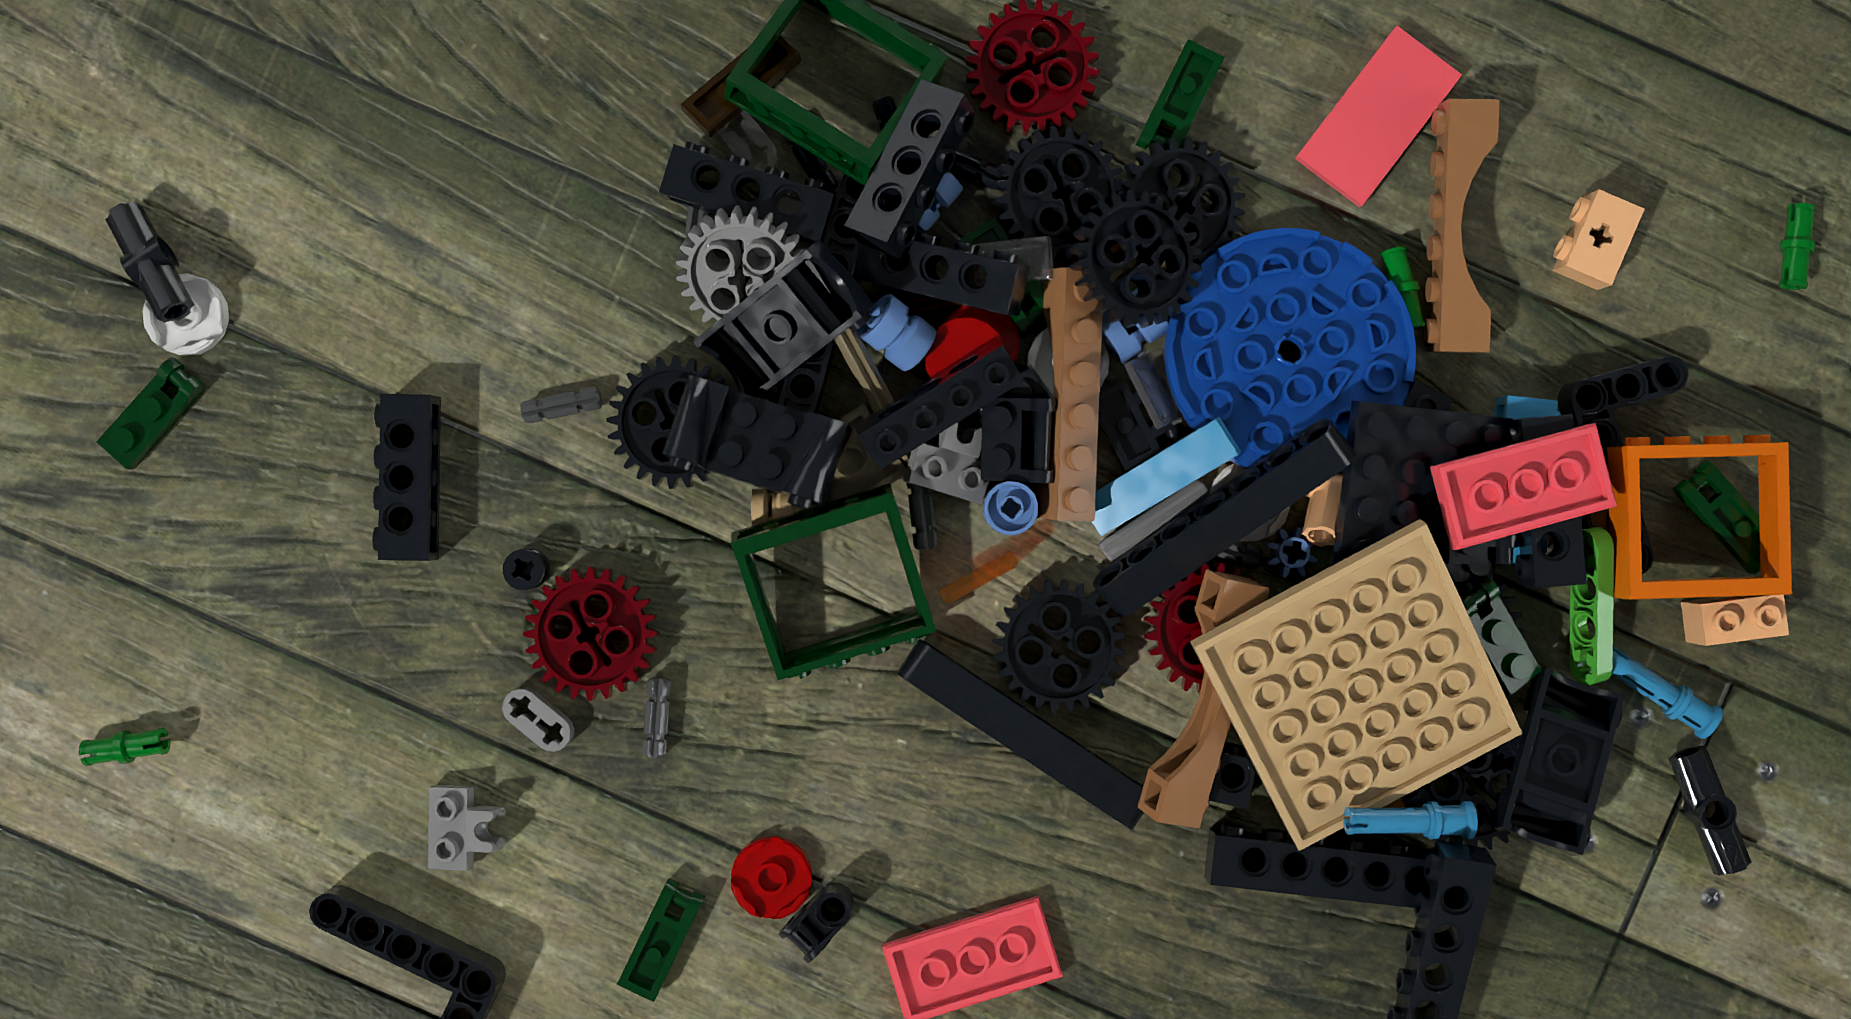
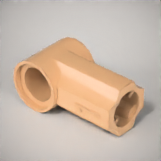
[1302,470,1343,547]

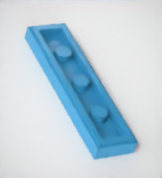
[1092,417,1241,536]

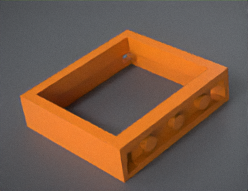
[1607,435,1792,599]

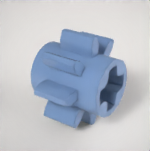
[1265,528,1318,577]

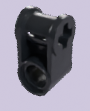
[778,883,854,963]

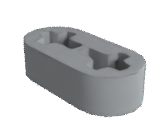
[502,687,575,752]

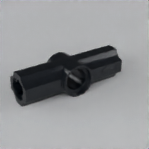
[105,201,195,323]
[1668,745,1752,876]

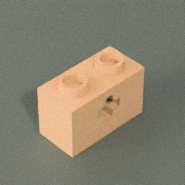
[1552,189,1645,290]
[1681,595,1789,646]

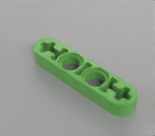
[1569,527,1614,686]

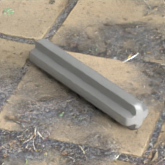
[1099,479,1209,560]

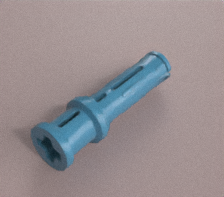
[1612,645,1724,739]
[1343,801,1478,839]

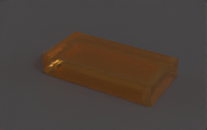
[938,550,1018,604]

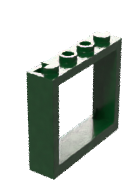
[724,0,948,186]
[731,483,936,680]

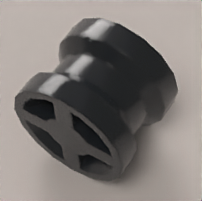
[502,549,550,590]

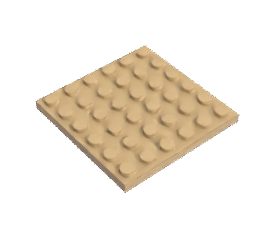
[1190,519,1523,851]

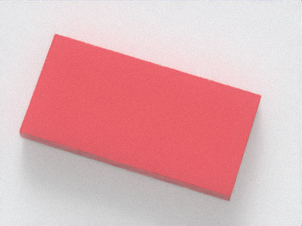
[1294,25,1462,208]
[1430,423,1617,550]
[882,895,1063,1019]

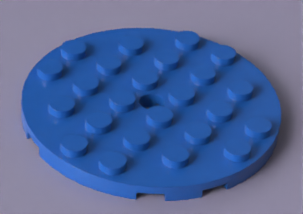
[1164,228,1416,469]

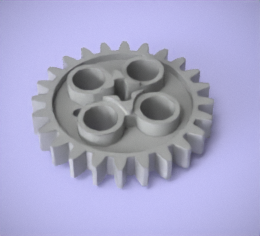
[676,205,805,323]

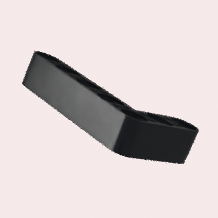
[1557,356,1689,574]
[309,885,506,1019]

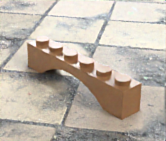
[1424,99,1500,353]
[1036,267,1103,521]
[1138,569,1270,829]

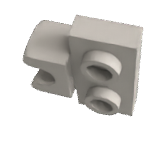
[903,422,989,504]
[428,785,506,871]

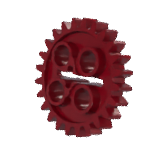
[966,0,1099,136]
[1143,563,1255,695]
[523,567,660,701]

